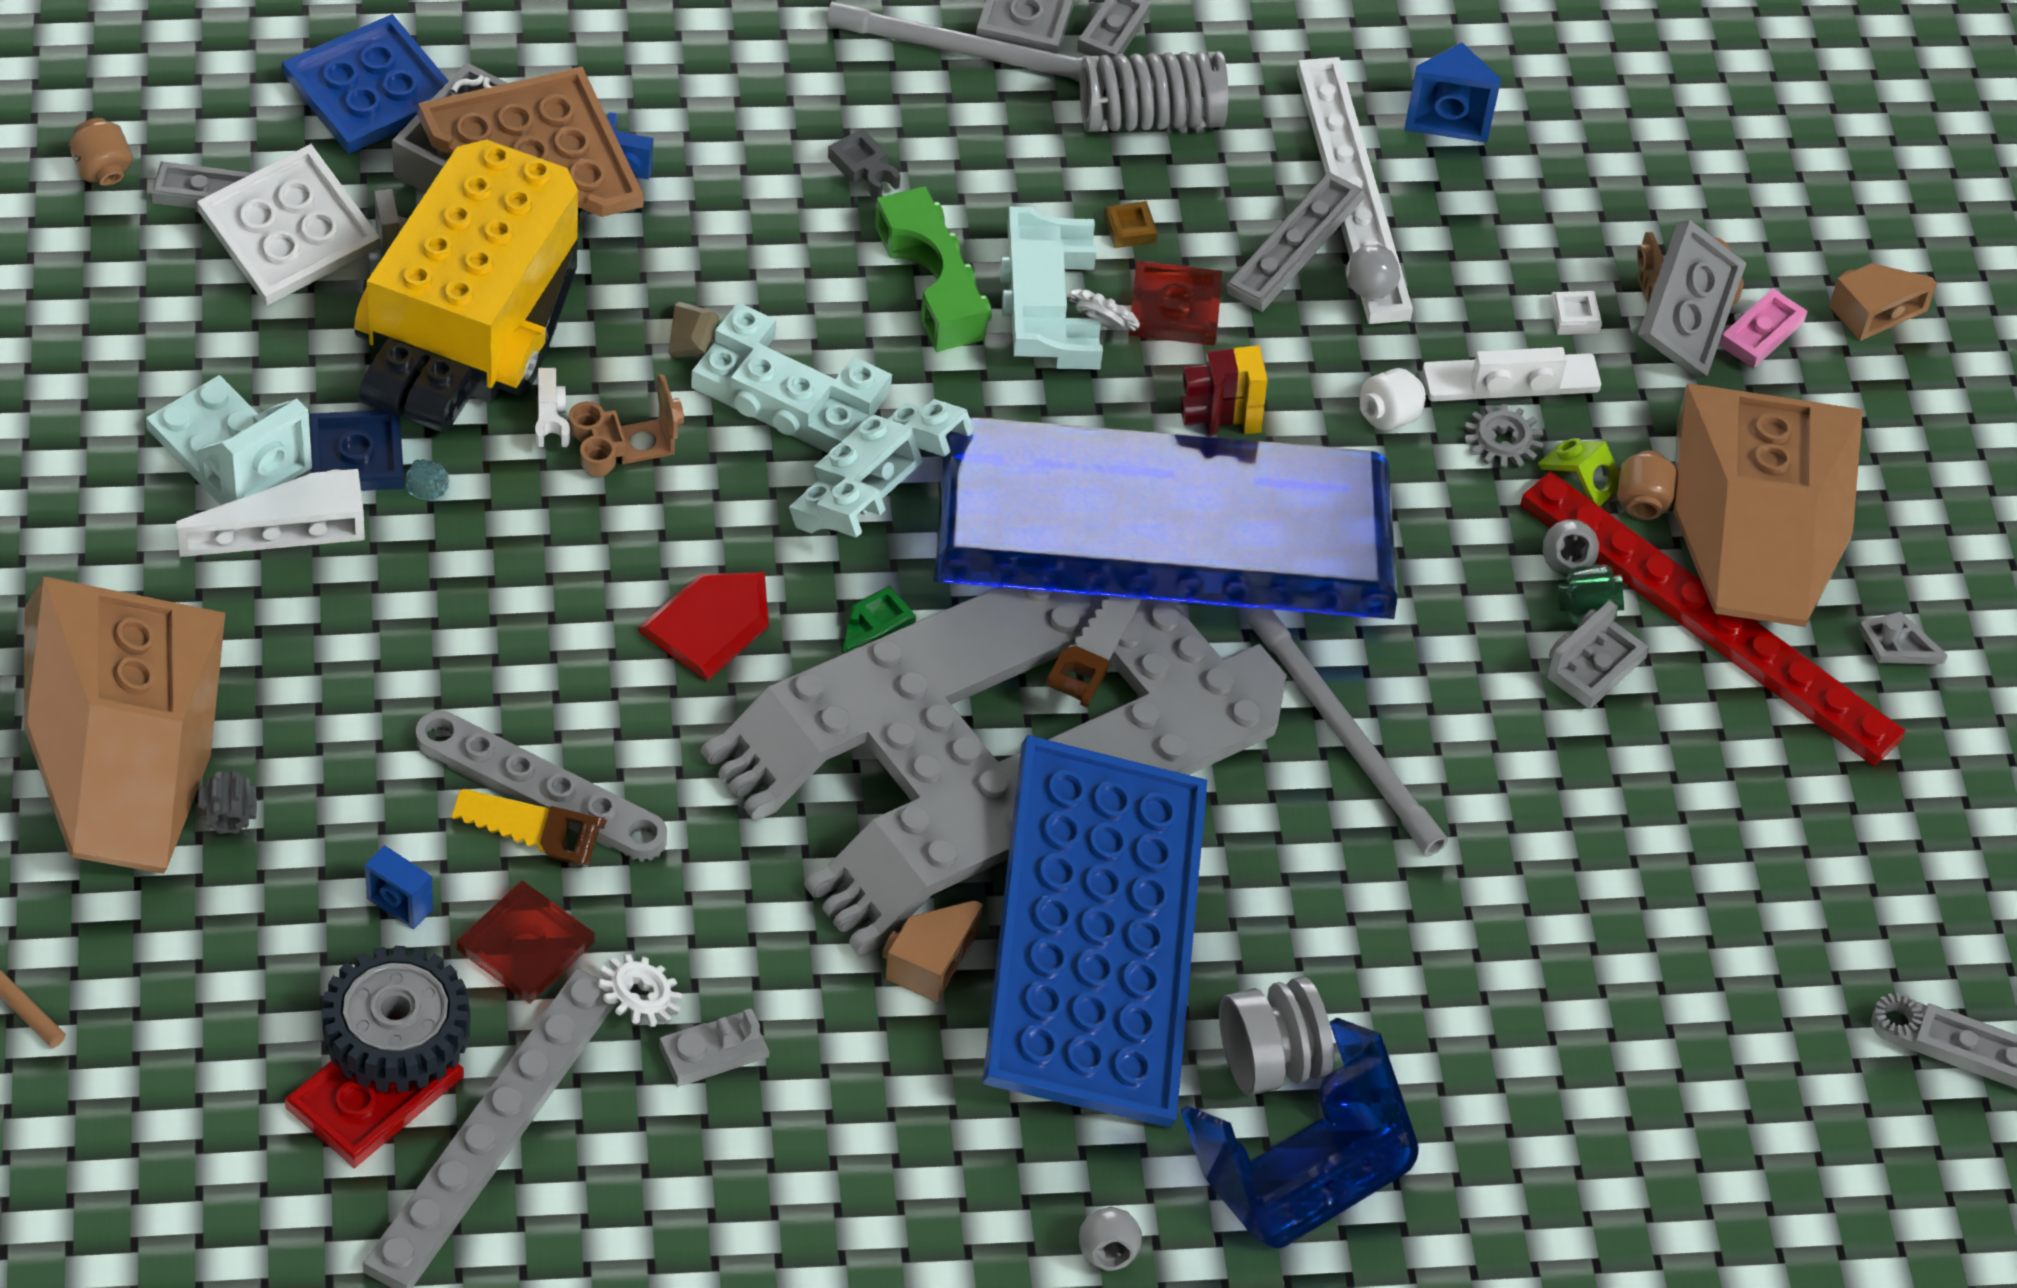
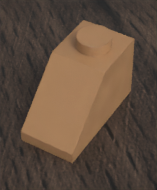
[1829,263,1937,341]
[882,900,983,1003]

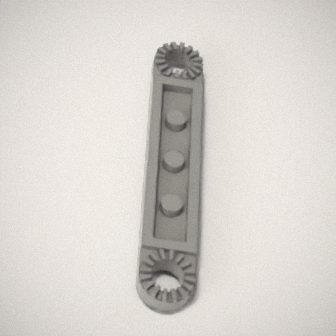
[416,711,667,862]
[1871,993,2017,1089]

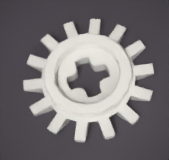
[1066,289,1140,331]
[598,954,682,1027]

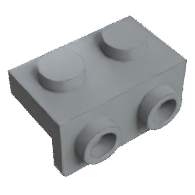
[1547,601,1649,709]

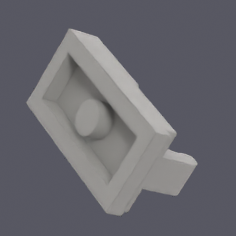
[659,1009,769,1087]

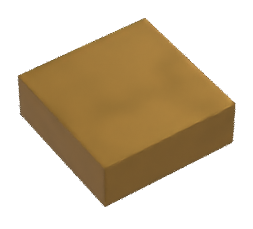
[1104,201,1158,248]

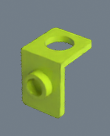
[1538,438,1620,506]

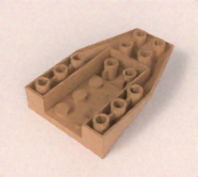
[1673,383,1863,627]
[24,576,225,874]

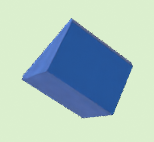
[1404,42,1501,143]

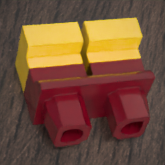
[1180,345,1268,437]

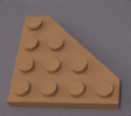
[417,67,644,217]

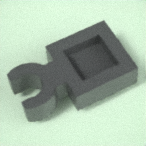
[828,128,901,199]

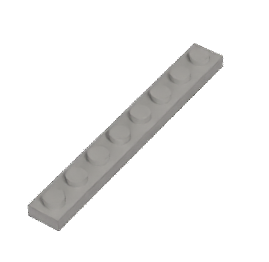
[363,968,616,1288]

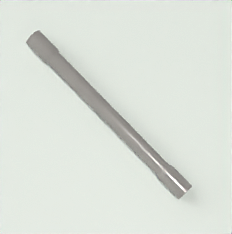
[827,1,1105,88]
[1246,604,1448,856]

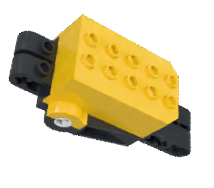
[354,139,588,433]

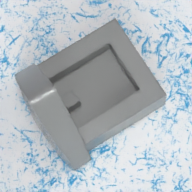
[375,189,408,257]

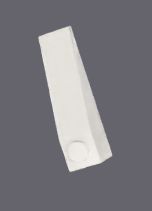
[176,469,365,557]

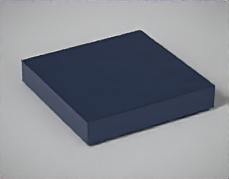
[309,410,404,491]

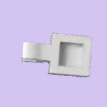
[535,368,570,447]

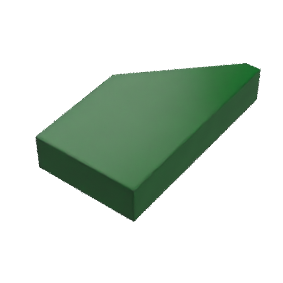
[842,585,916,654]

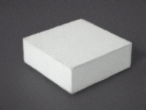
[1550,291,1602,335]

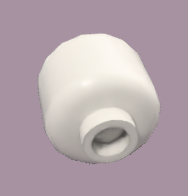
[1359,368,1426,431]

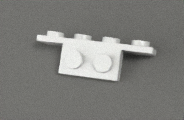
[1422,347,1601,401]

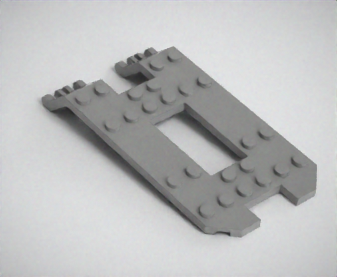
[701,536,1287,956]

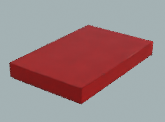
[285,1017,464,1169]

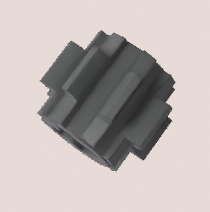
[198,771,257,834]

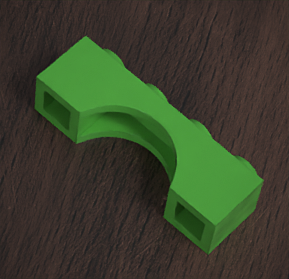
[875,186,992,352]

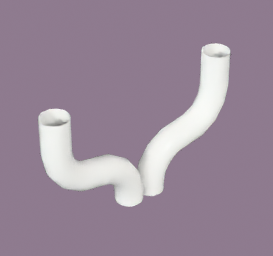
[450,75,492,94]

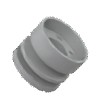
[1219,976,1334,1096]

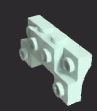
[1000,206,1103,369]
[691,302,892,453]
[789,399,974,538]

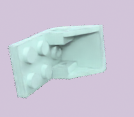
[146,375,312,505]

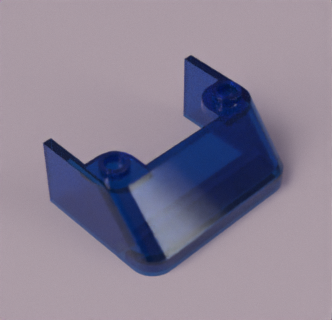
[1180,1018,1419,1249]

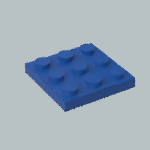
[282,14,449,154]

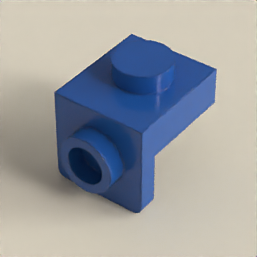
[607,111,654,180]

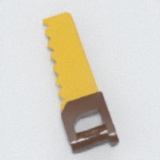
[451,789,607,867]

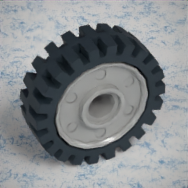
[322,946,471,1092]

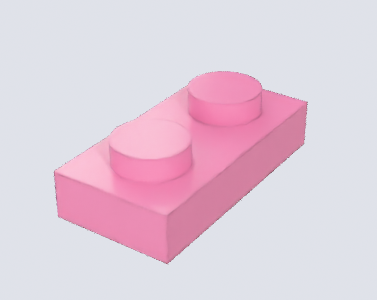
[1719,288,1808,369]

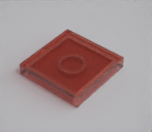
[1128,260,1223,346]
[457,880,595,1004]

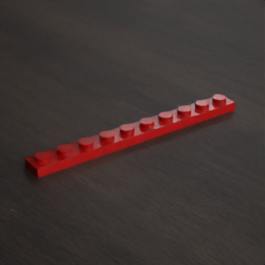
[1520,471,1906,767]

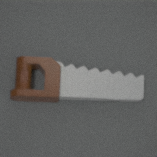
[1046,583,1141,708]

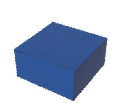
[365,845,433,930]

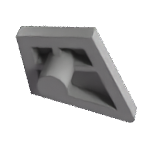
[1859,612,1948,664]

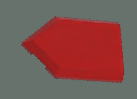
[638,572,769,682]

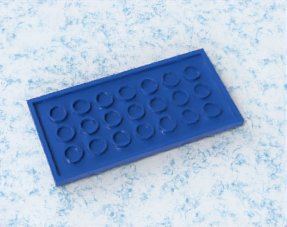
[982,735,1208,1128]

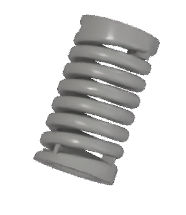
[1080,51,1228,132]

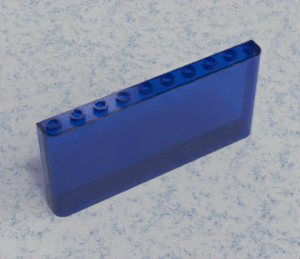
[934,417,1398,619]

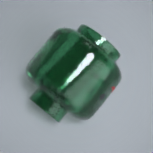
[1558,565,1624,625]

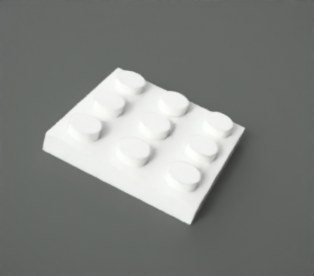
[197,144,381,306]

